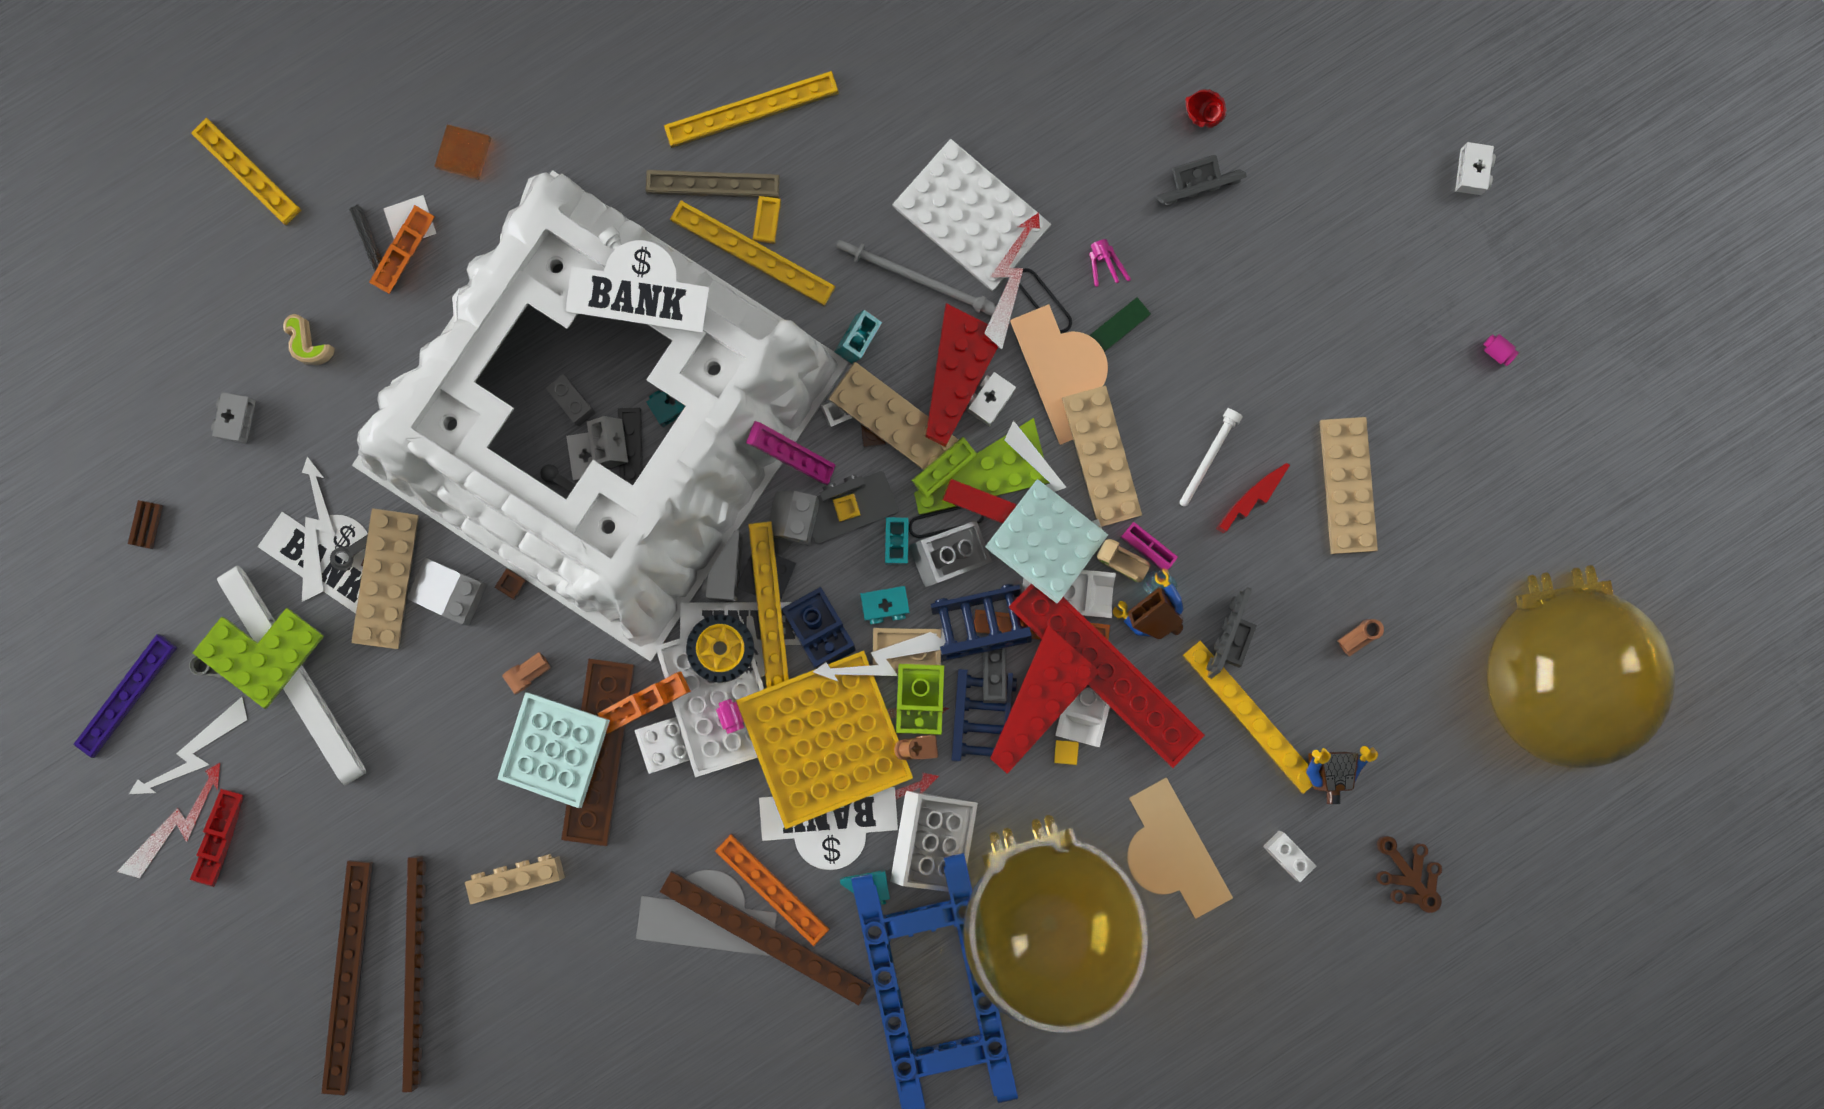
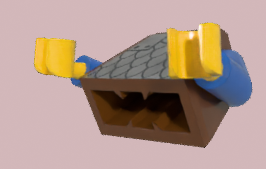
[1113,568,1184,639]
[1306,746,1378,804]

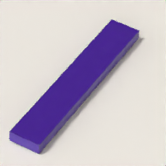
[73,634,177,758]

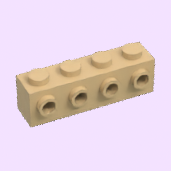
[465,854,565,904]

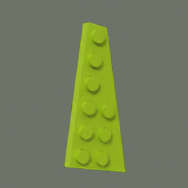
[914,418,1050,515]

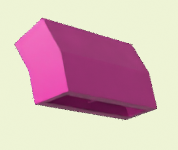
[1120,522,1178,572]

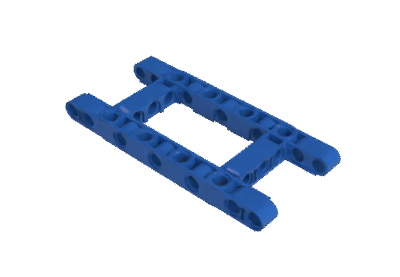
[851,853,1018,1109]

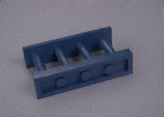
[931,584,1032,661]
[951,669,1017,761]

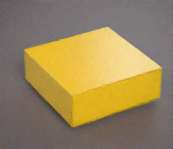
[833,494,861,522]
[1054,740,1079,765]

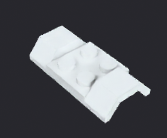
[1022,570,1116,618]
[1055,685,1110,747]

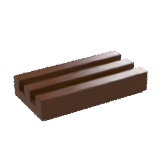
[128,500,163,549]

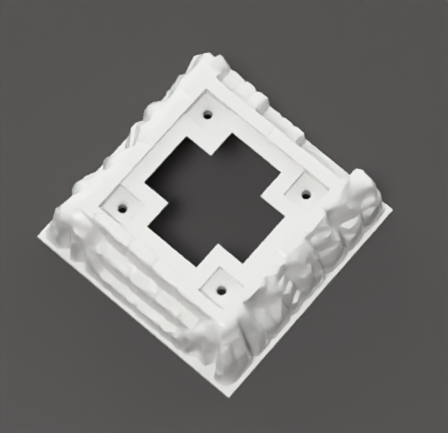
[352,170,849,662]

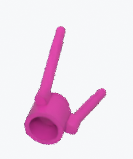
[1089,239,1131,287]

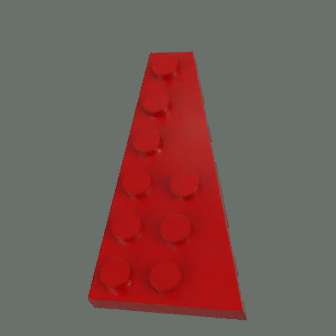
[925,303,999,447]
[990,625,1100,774]

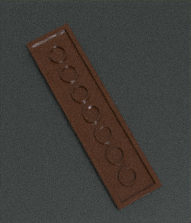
[561,659,635,846]

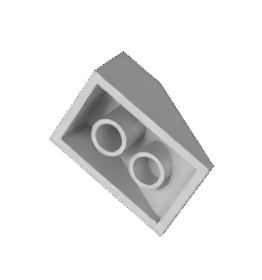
[909,520,992,588]
[702,531,743,602]
[407,558,488,625]

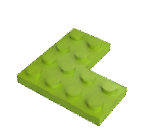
[192,608,324,709]

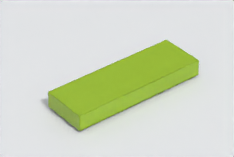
[911,437,978,498]

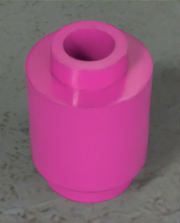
[1483,334,1519,366]
[716,699,744,734]

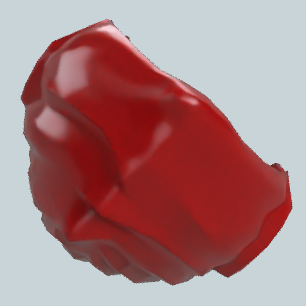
[1185,89,1227,128]

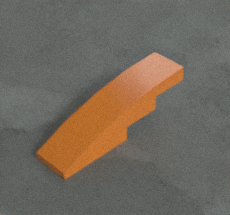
[369,205,435,294]
[598,671,691,734]

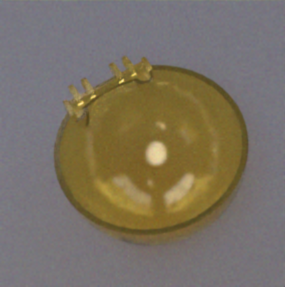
[1487,565,1676,768]
[963,815,1148,1033]

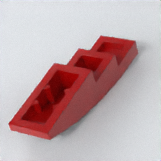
[1216,463,1290,533]
[190,789,244,887]

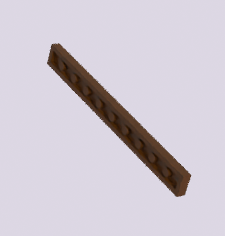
[402,856,426,1092]
[321,860,372,1096]
[660,871,870,1006]

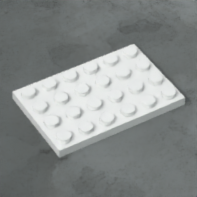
[892,139,1051,292]
[655,619,764,777]

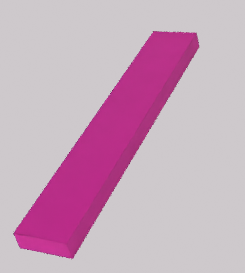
[746,421,835,485]

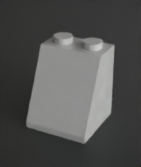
[769,491,820,546]

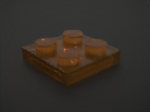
[435,124,492,180]

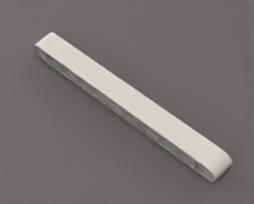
[217,565,366,786]

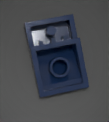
[781,587,856,669]

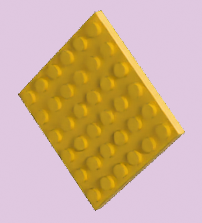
[736,651,913,829]

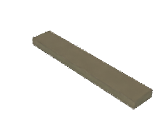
[646,170,780,198]

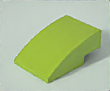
[896,664,944,735]

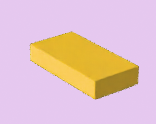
[752,196,781,244]

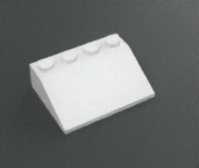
[890,791,978,892]

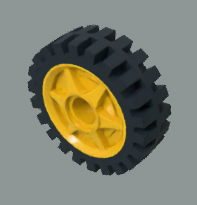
[686,615,754,683]

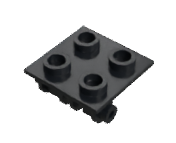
[737,554,796,601]

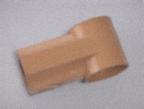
[1337,619,1384,657]
[502,652,551,695]

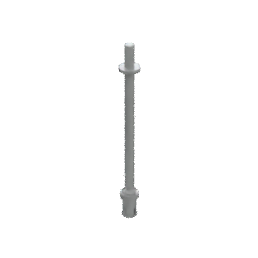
[836,240,997,316]

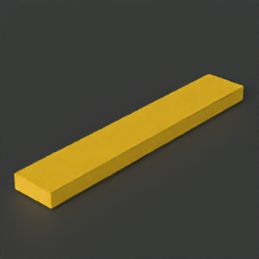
[191,117,301,225]

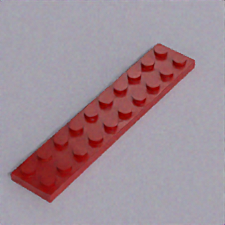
[1008,584,1205,768]

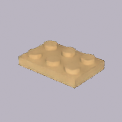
[872,628,941,674]

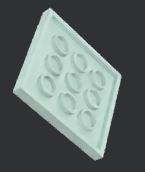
[985,479,1108,603]
[498,692,610,808]

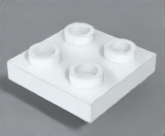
[634,717,690,774]

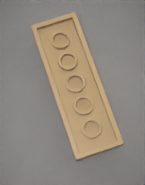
[828,362,959,470]
[1062,386,1142,527]
[1320,417,1378,554]
[351,508,419,649]

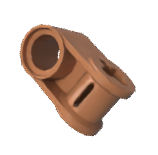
[894,735,938,760]

